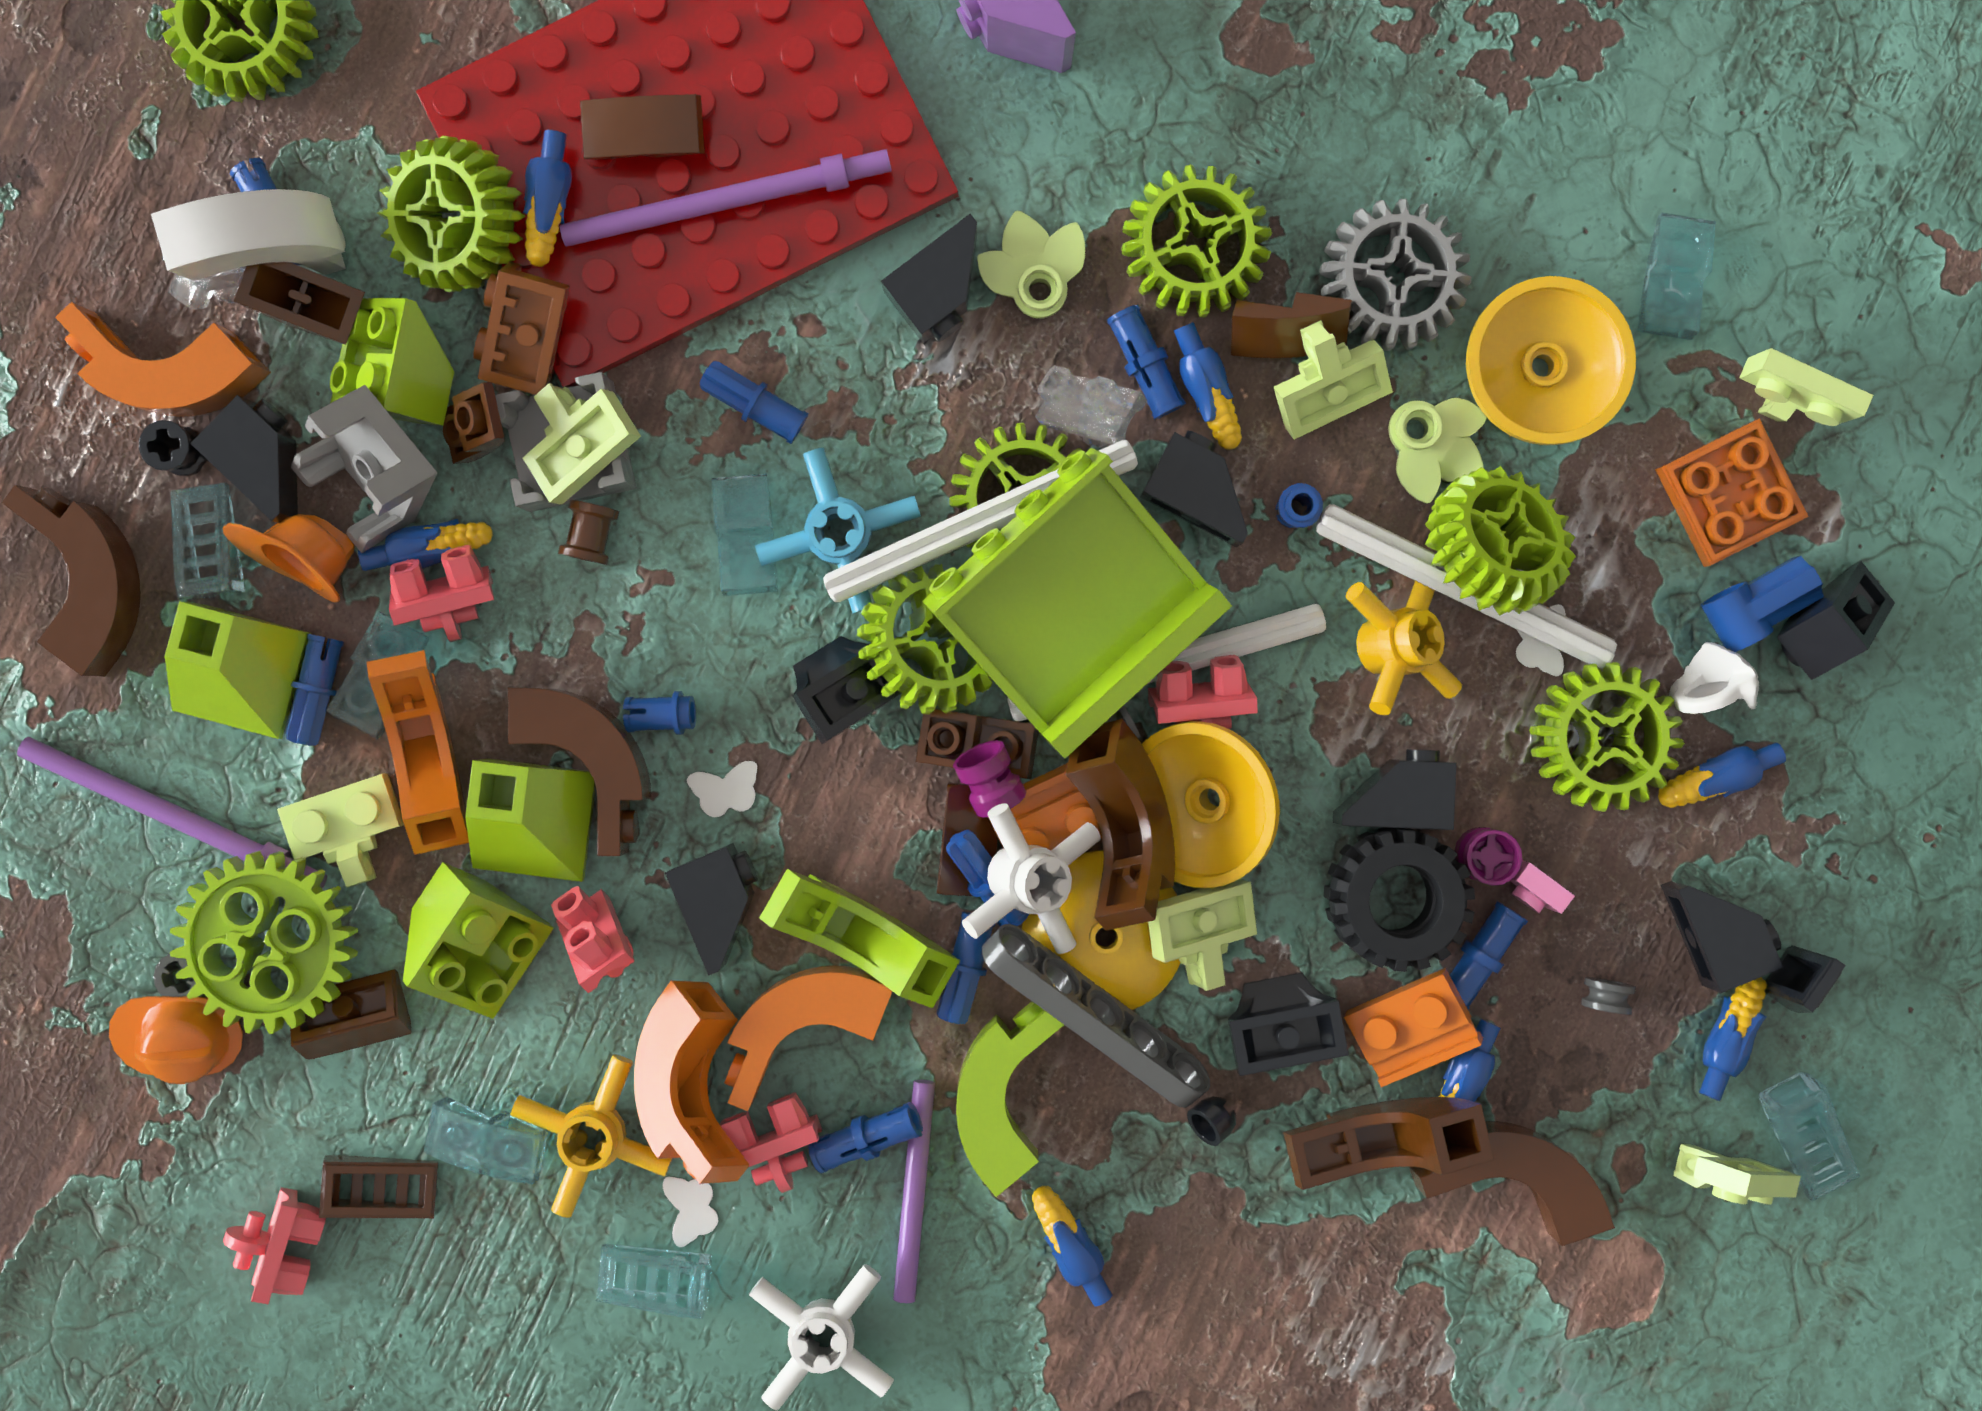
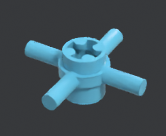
[755,448,921,614]

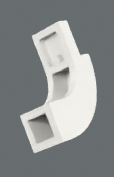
[151,189,346,281]

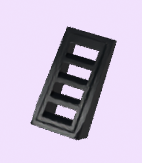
[1765,945,1846,1013]

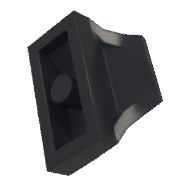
[793,636,902,744]
[1228,973,1349,1076]

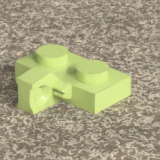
[1274,320,1393,440]
[1739,348,1874,426]
[523,383,641,504]
[277,773,404,887]
[1148,879,1257,991]
[1673,1144,1801,1205]

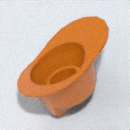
[223,514,355,602]
[109,996,243,1084]

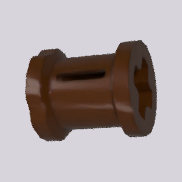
[558,500,620,565]

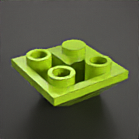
[330,298,454,426]
[165,601,311,739]
[465,759,596,882]
[403,862,554,1019]

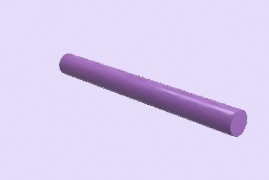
[893,1080,935,1303]

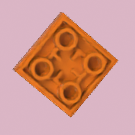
[1655,418,1809,567]

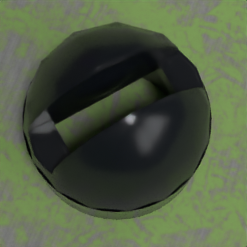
[1187,1096,1236,1146]

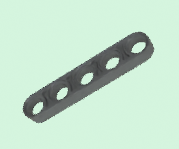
[982,924,1210,1108]

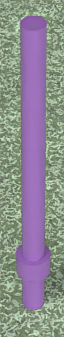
[560,149,892,247]
[17,737,327,889]

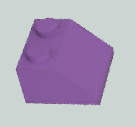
[956,0,1076,73]

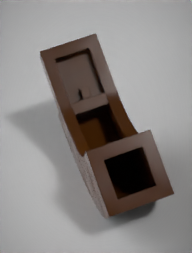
[1,485,141,677]
[508,688,651,856]
[1066,719,1175,930]
[1283,1097,1494,1190]
[1409,1121,1615,1246]

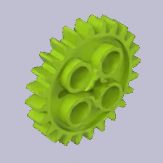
[170,851,358,1034]

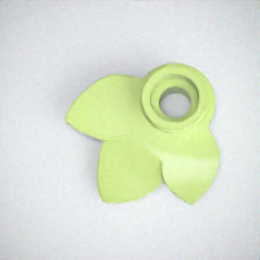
[977,210,1085,318]
[1388,398,1487,504]

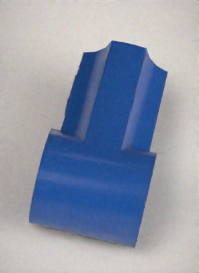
[1700,556,1824,652]

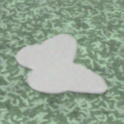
[1516,604,1566,676]
[687,761,757,817]
[663,1176,718,1247]

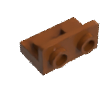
[473,261,570,395]

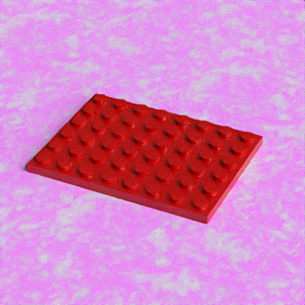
[416,0,959,388]

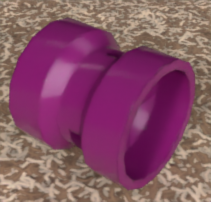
[953,740,1027,818]
[1454,827,1523,886]

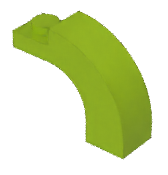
[759,869,960,1008]
[956,1002,1064,1197]

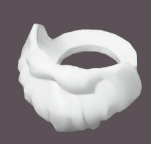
[1669,642,1759,714]

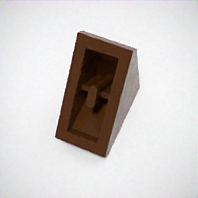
[234,262,365,345]

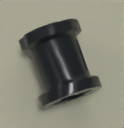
[139,420,208,476]

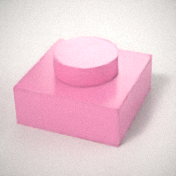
[1510,860,1575,914]

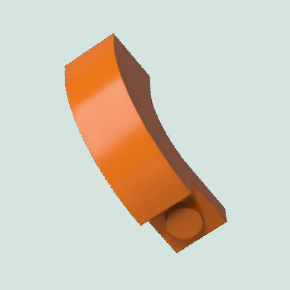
[55,302,271,417]
[367,650,469,855]
[724,965,893,1111]
[634,980,750,1184]

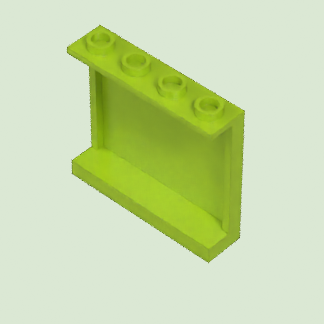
[922,448,1232,758]

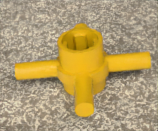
[1346,581,1462,715]
[510,1054,673,1218]

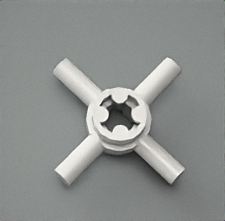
[962,803,1101,954]
[749,1264,894,1411]

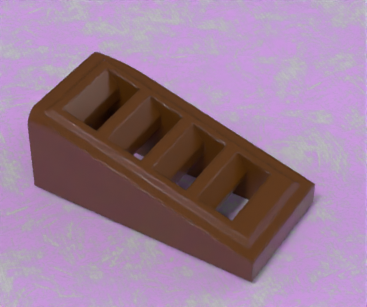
[319,1155,438,1219]

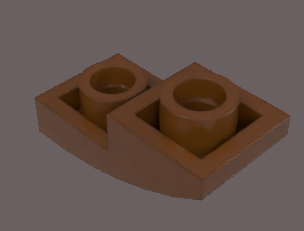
[580,94,705,160]
[1231,292,1352,358]
[443,382,504,464]
[916,709,1039,779]

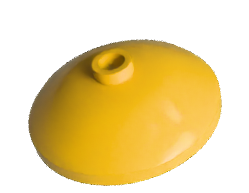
[1466,276,1636,445]
[1142,721,1280,888]
[1022,850,1180,1010]

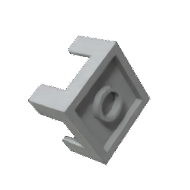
[495,372,637,512]
[291,385,437,553]

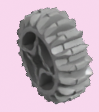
[1319,198,1472,351]

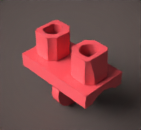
[389,545,494,642]
[1148,655,1258,729]
[551,886,635,993]
[720,1092,823,1193]
[223,1187,326,1304]

